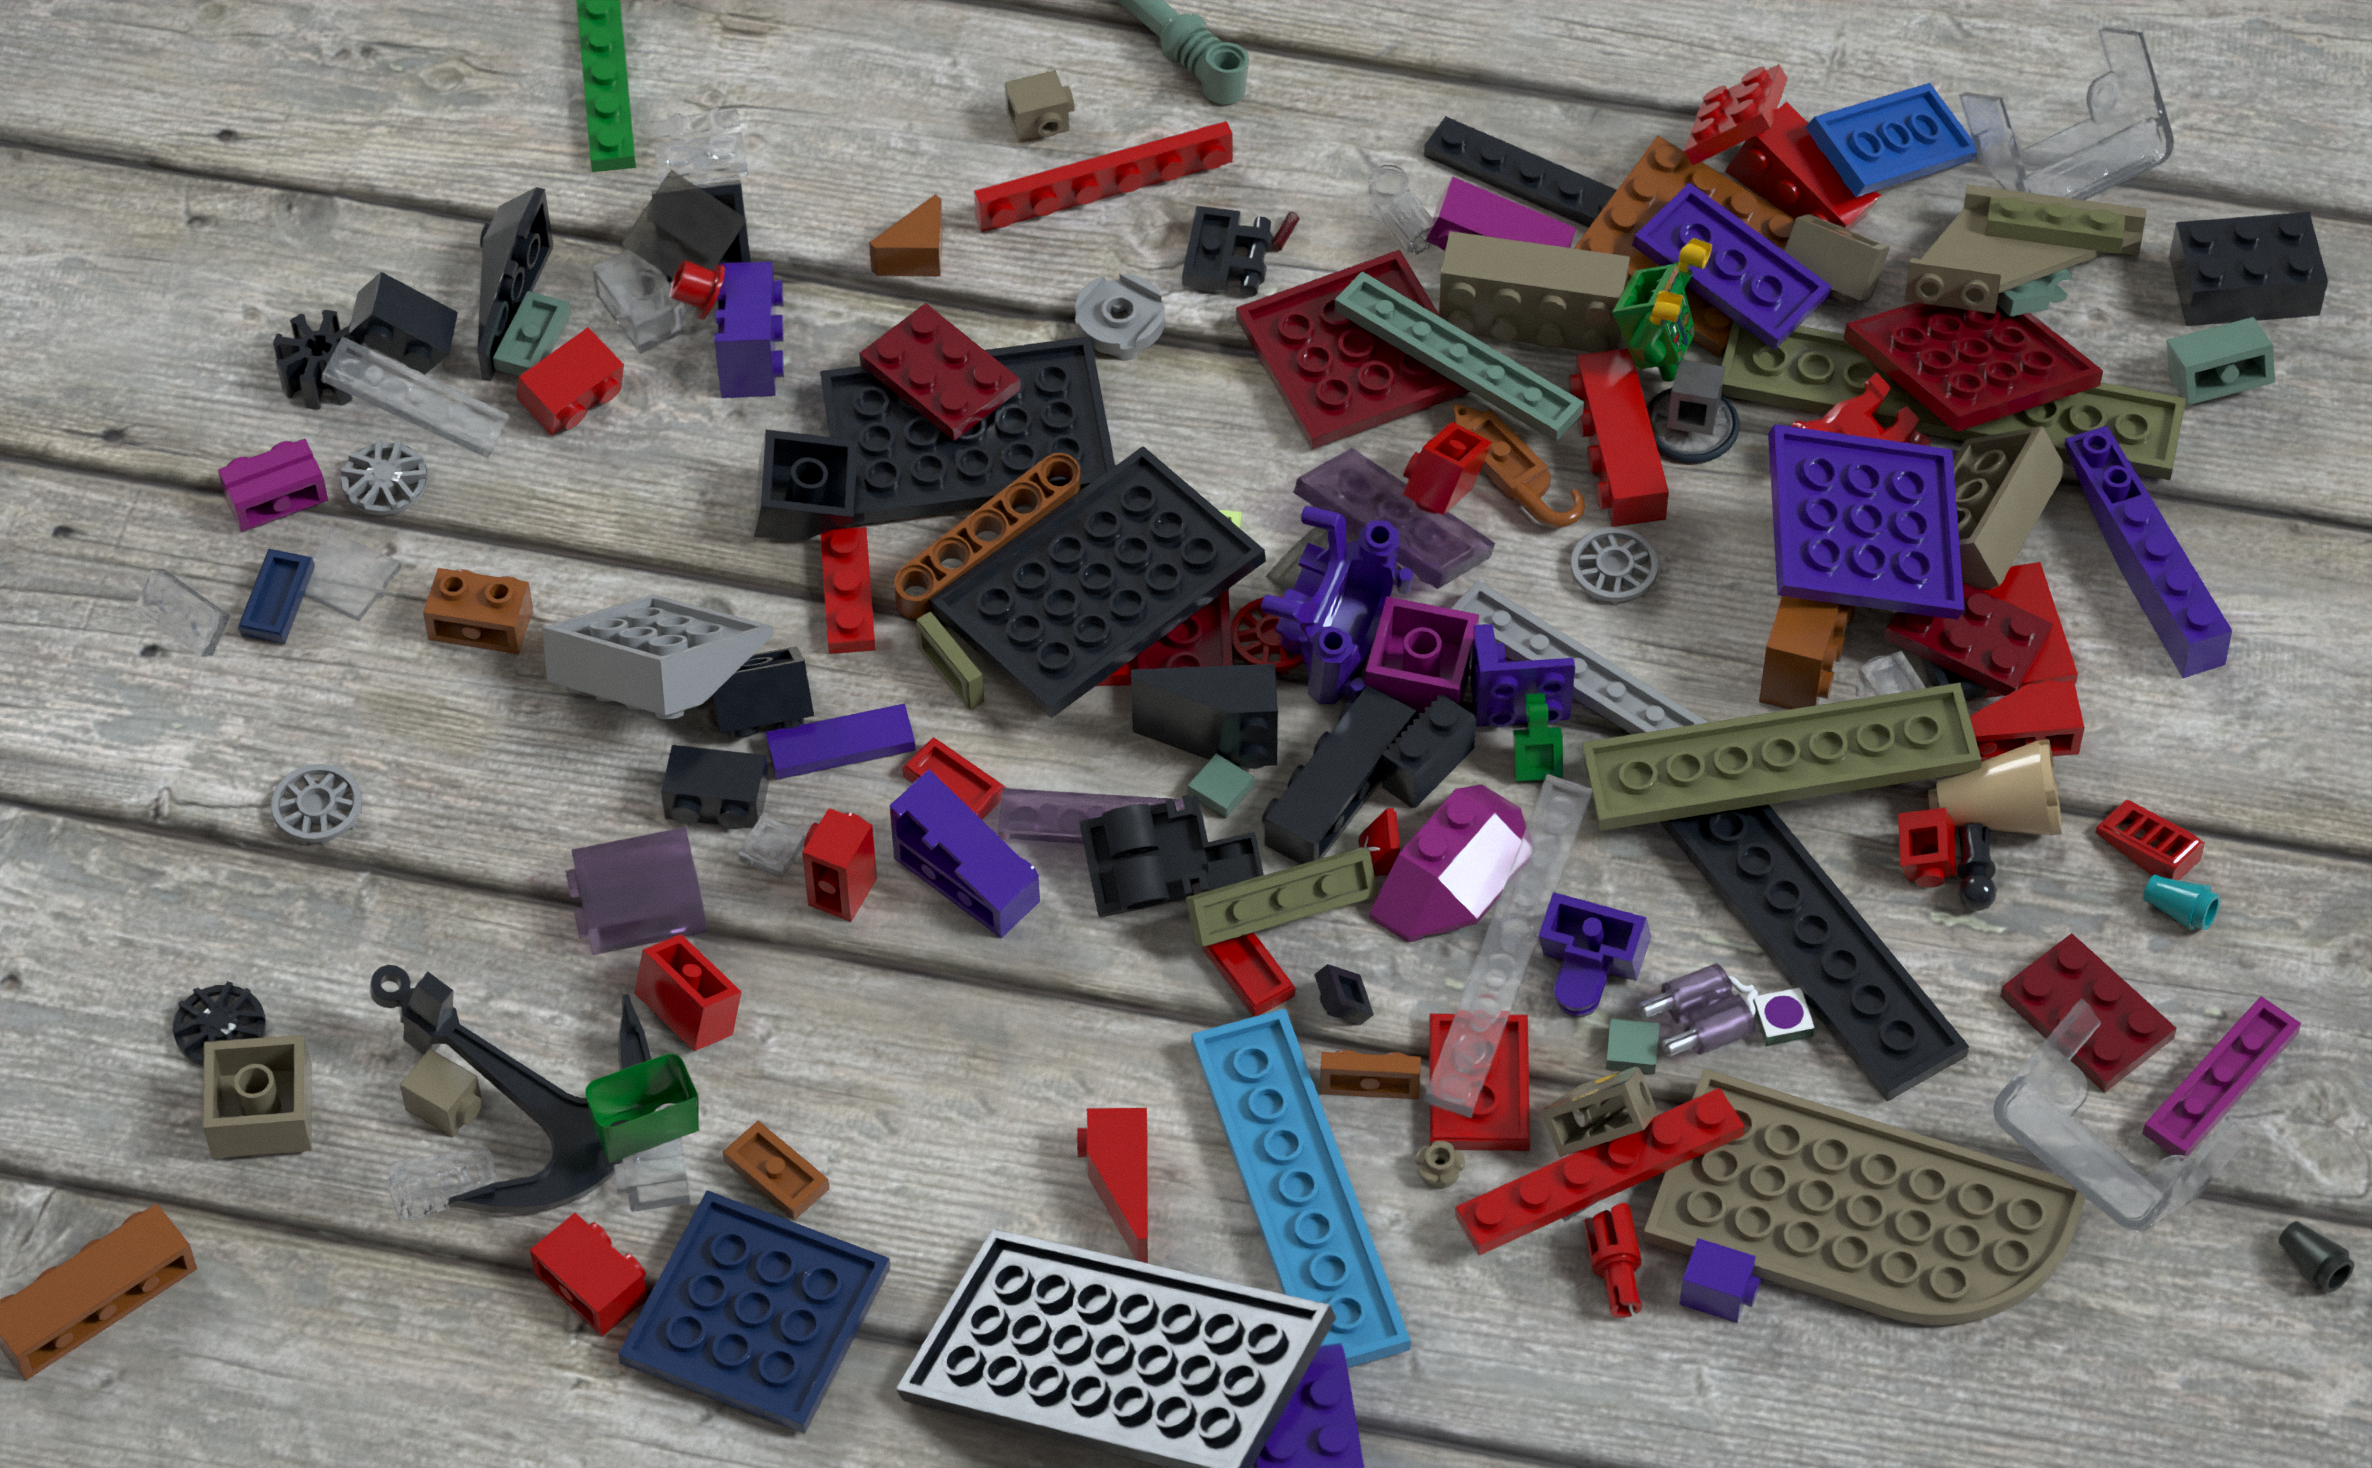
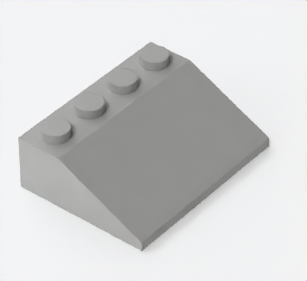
[542,594,773,719]

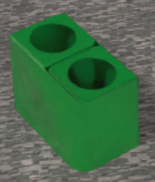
[585,1054,699,1163]

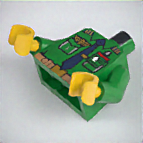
[1613,238,1712,382]

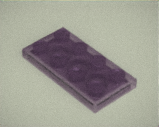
[1293,448,1495,589]

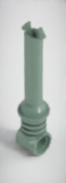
[1117,0,1249,105]

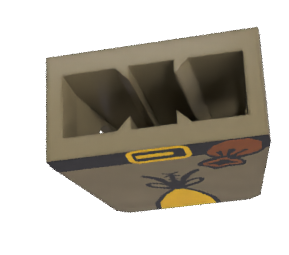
[1541,1067,1657,1157]

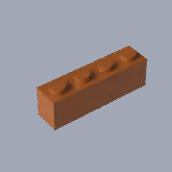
[0,1203,197,1381]

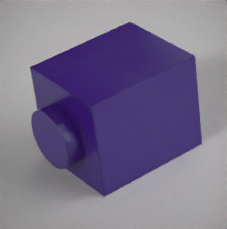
[1679,1238,1761,1323]

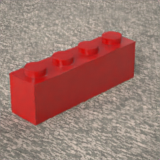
[1568,348,1669,527]

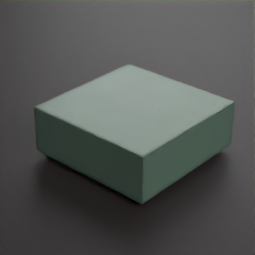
[1188,754,1255,818]
[1606,1018,1660,1074]

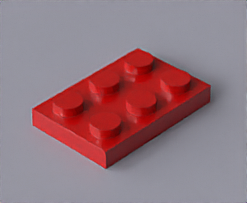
[1684,64,1788,166]

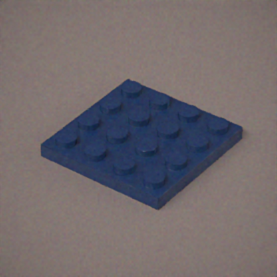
[618,1190,891,1434]

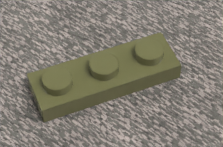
[1985,197,2126,254]

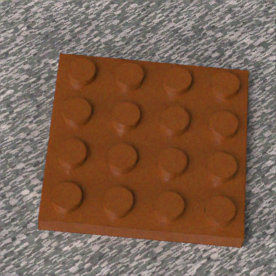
[1574,135,1796,357]

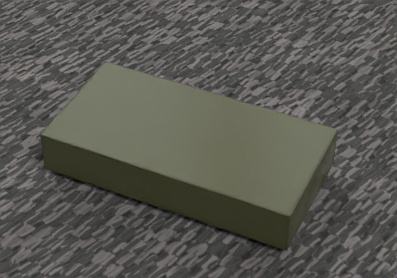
[916,612,984,709]

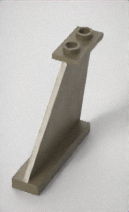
[1904,184,2146,313]

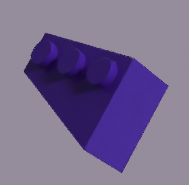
[714,261,784,398]

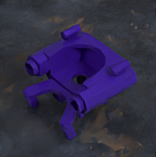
[1261,506,1413,704]

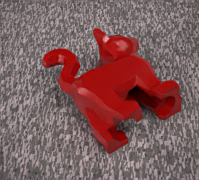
[1791,373,1931,446]

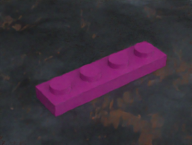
[2142,996,2302,1162]

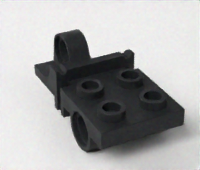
[1079,795,1264,918]

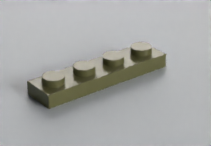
[1186,847,1378,947]

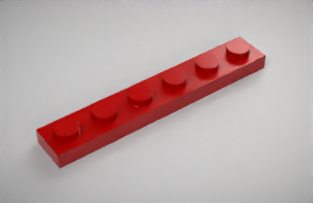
[974,121,1233,232]
[1455,1088,1745,1256]

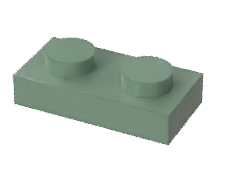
[493,291,571,376]

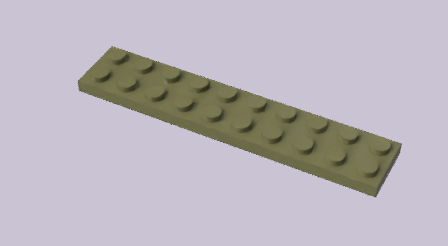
[1721,320,2186,480]

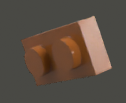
[1320,1050,1421,1100]
[722,1120,830,1221]

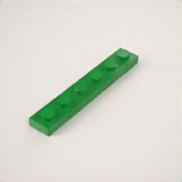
[576,0,636,172]

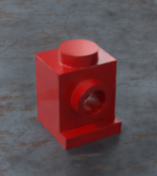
[1898,807,1956,888]

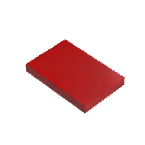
[1979,562,2078,698]
[1429,1013,1530,1151]

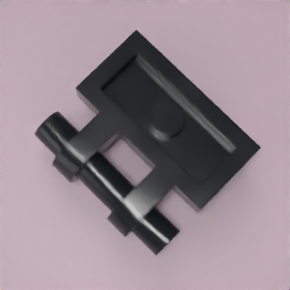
[1182,206,1273,297]

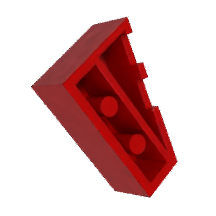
[1724,101,1881,230]

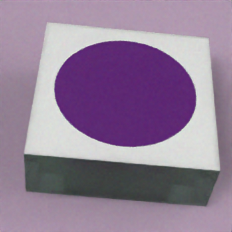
[1753,988,1815,1046]

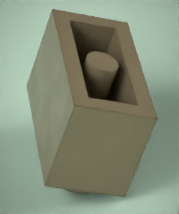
[1784,214,1891,304]

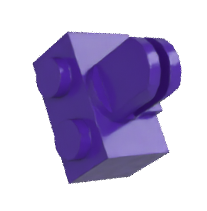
[1538,892,1651,1017]

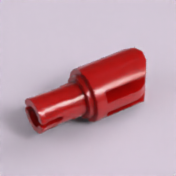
[1582,1203,1642,1318]

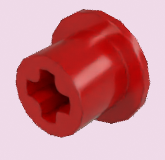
[669,260,725,320]

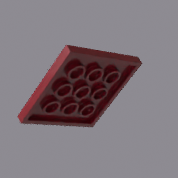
[1236,249,1471,449]
[1844,302,2103,432]

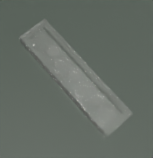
[321,337,510,459]

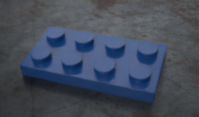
[1805,83,1980,197]

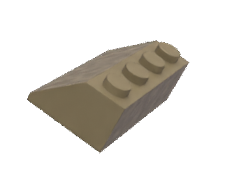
[1953,426,2067,591]

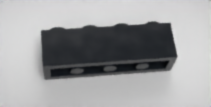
[1262,685,1416,864]

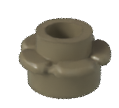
[1415,1141,1465,1189]

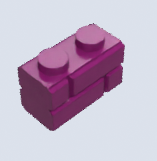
[217,438,329,532]

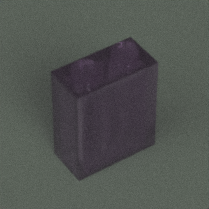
[565,827,707,955]

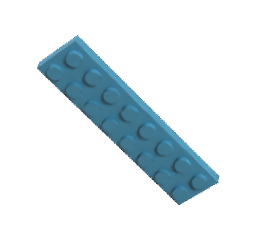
[1191,1009,1411,1368]

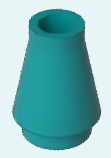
[2143,874,2221,931]

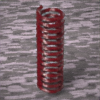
[1271,211,1299,251]

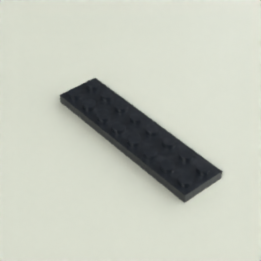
[1660,804,1969,1102]

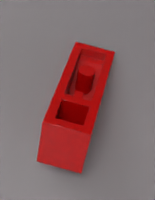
[1970,680,2085,762]
[1077,1108,1148,1263]

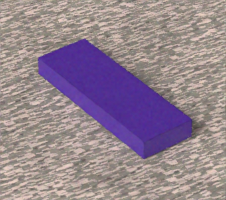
[765,703,916,780]

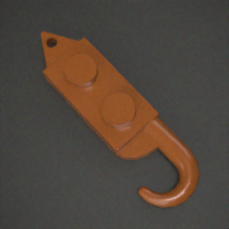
[1453,403,1585,528]

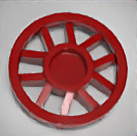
[1231,596,1304,675]

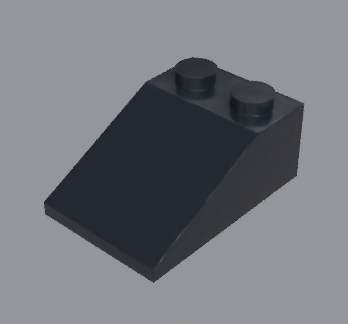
[1131,664,1278,769]

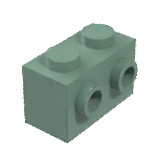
[2166,317,2275,405]

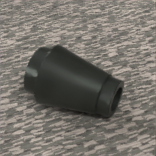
[2279,1221,2355,1293]

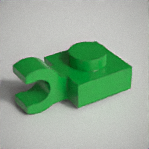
[1513,693,1564,781]

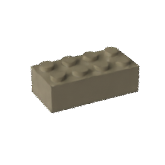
[1439,231,1630,353]

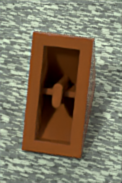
[869,194,943,277]

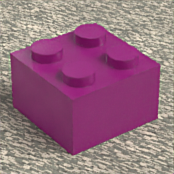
[1365,596,1479,715]

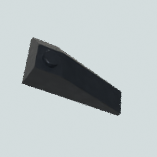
[477,187,554,381]

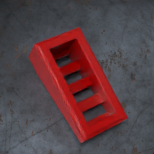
[2095,799,2205,880]

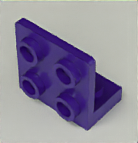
[1470,624,1575,727]

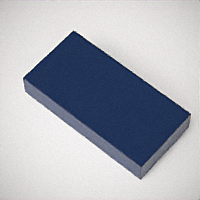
[238,549,315,645]

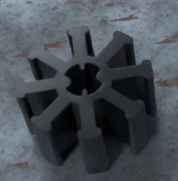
[273,310,370,410]

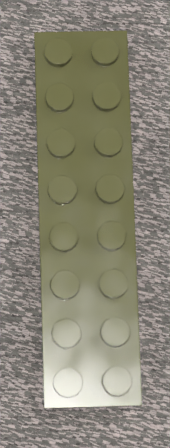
[1582,683,1981,831]

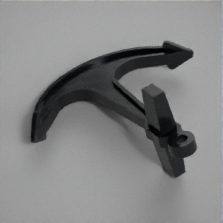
[369,965,651,1213]

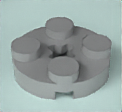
[1075,274,1165,360]

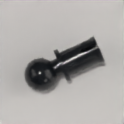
[1957,823,1997,911]

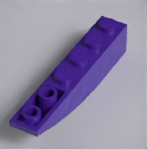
[2064,425,2232,678]

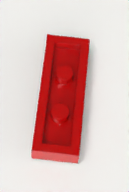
[820,527,876,654]

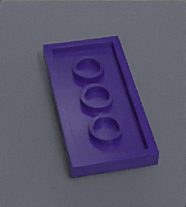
[1632,183,1832,350]

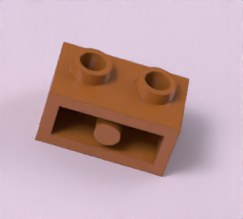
[423,568,533,654]

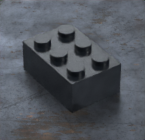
[2169,212,2328,326]

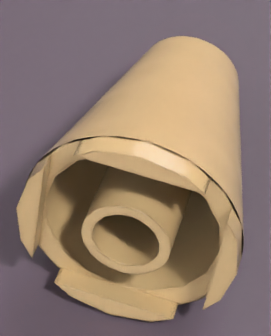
[1928,739,2062,836]

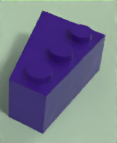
[889,769,1040,938]

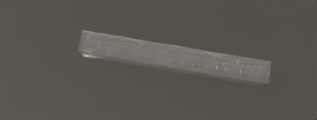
[1424,774,1593,1118]

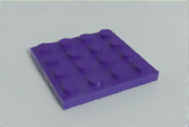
[1768,424,1964,620]

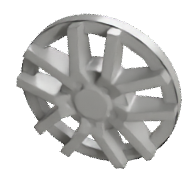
[341,439,428,516]
[1571,527,1659,606]
[271,764,362,846]

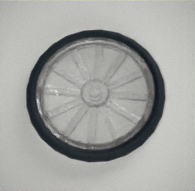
[1646,387,1740,463]

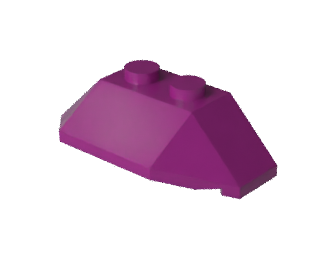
[1369,784,1533,943]

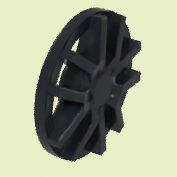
[173,981,266,1066]

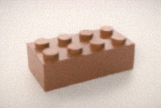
[1759,596,1856,710]

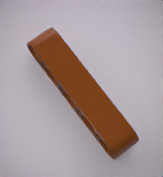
[894,453,1080,620]

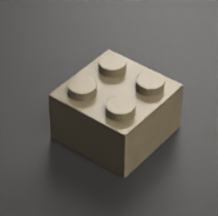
[203,1035,312,1158]

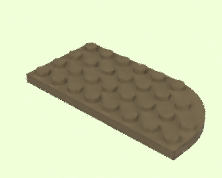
[1643,1068,2089,1325]

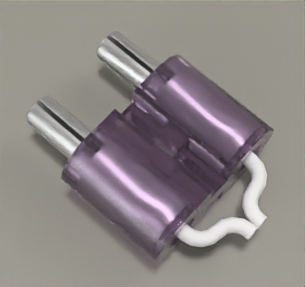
[1638,963,1758,1056]

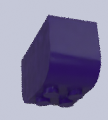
[1252,1343,1364,1468]

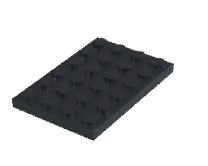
[820,336,1115,526]
[929,446,1266,718]

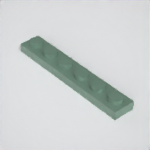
[1334,272,1584,442]

